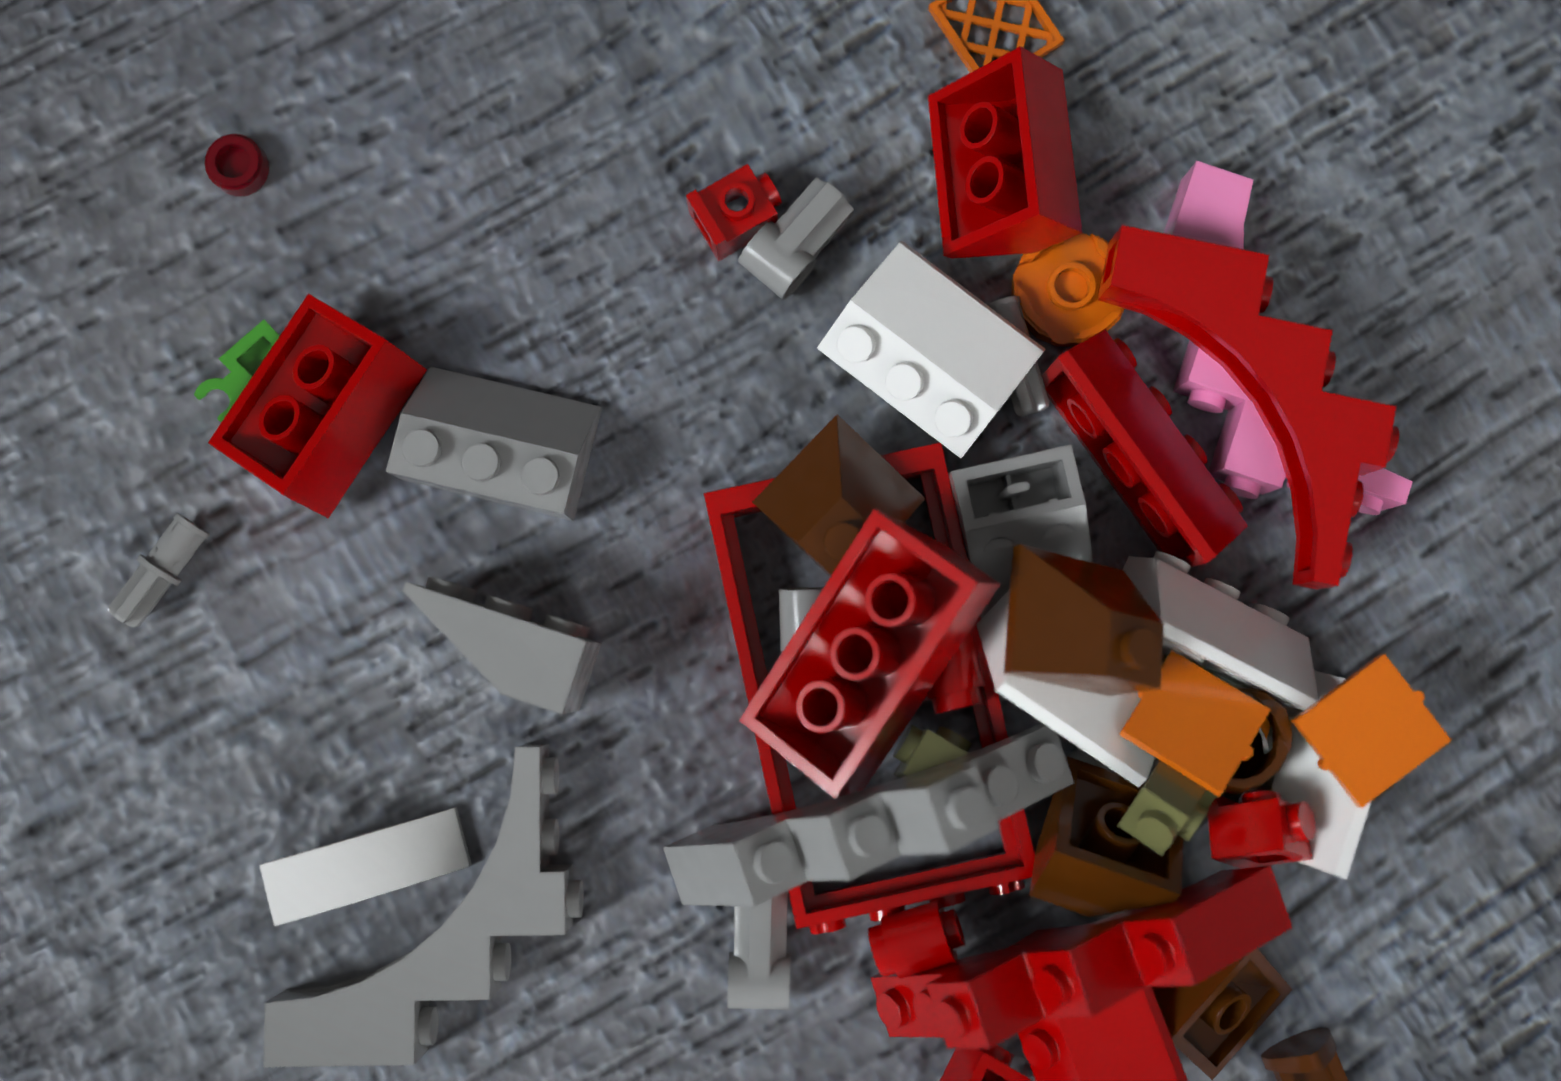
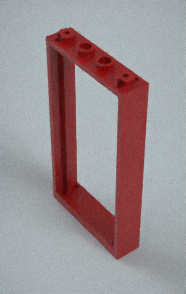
[704,443,1035,935]

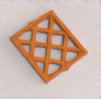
[928,0,1065,73]

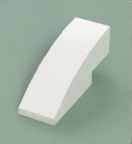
[259,807,472,927]

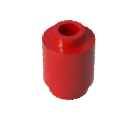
[925,630,986,715]
[868,900,966,979]

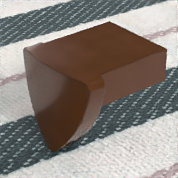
[1261,1028,1348,1081]

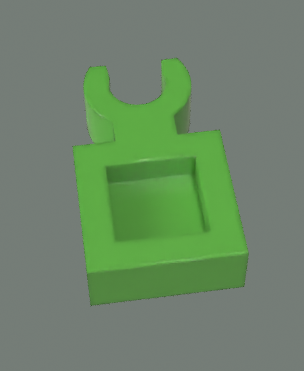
[194,319,280,422]

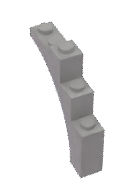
[663,724,1074,907]
[264,744,584,1067]

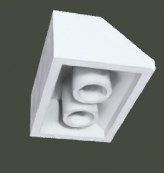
[817,241,1046,458]
[1123,551,1319,710]
[976,589,1163,788]
[1238,671,1372,879]

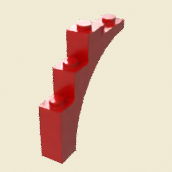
[1098,225,1399,590]
[870,865,1293,1049]

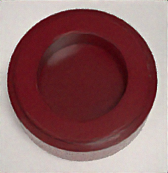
[205,134,269,197]

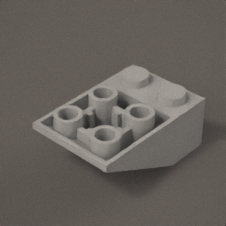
[948,445,1093,619]
[402,575,602,714]

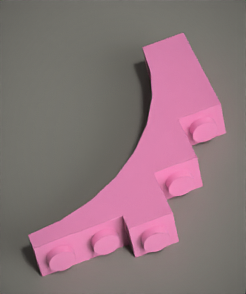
[1164,161,1413,515]

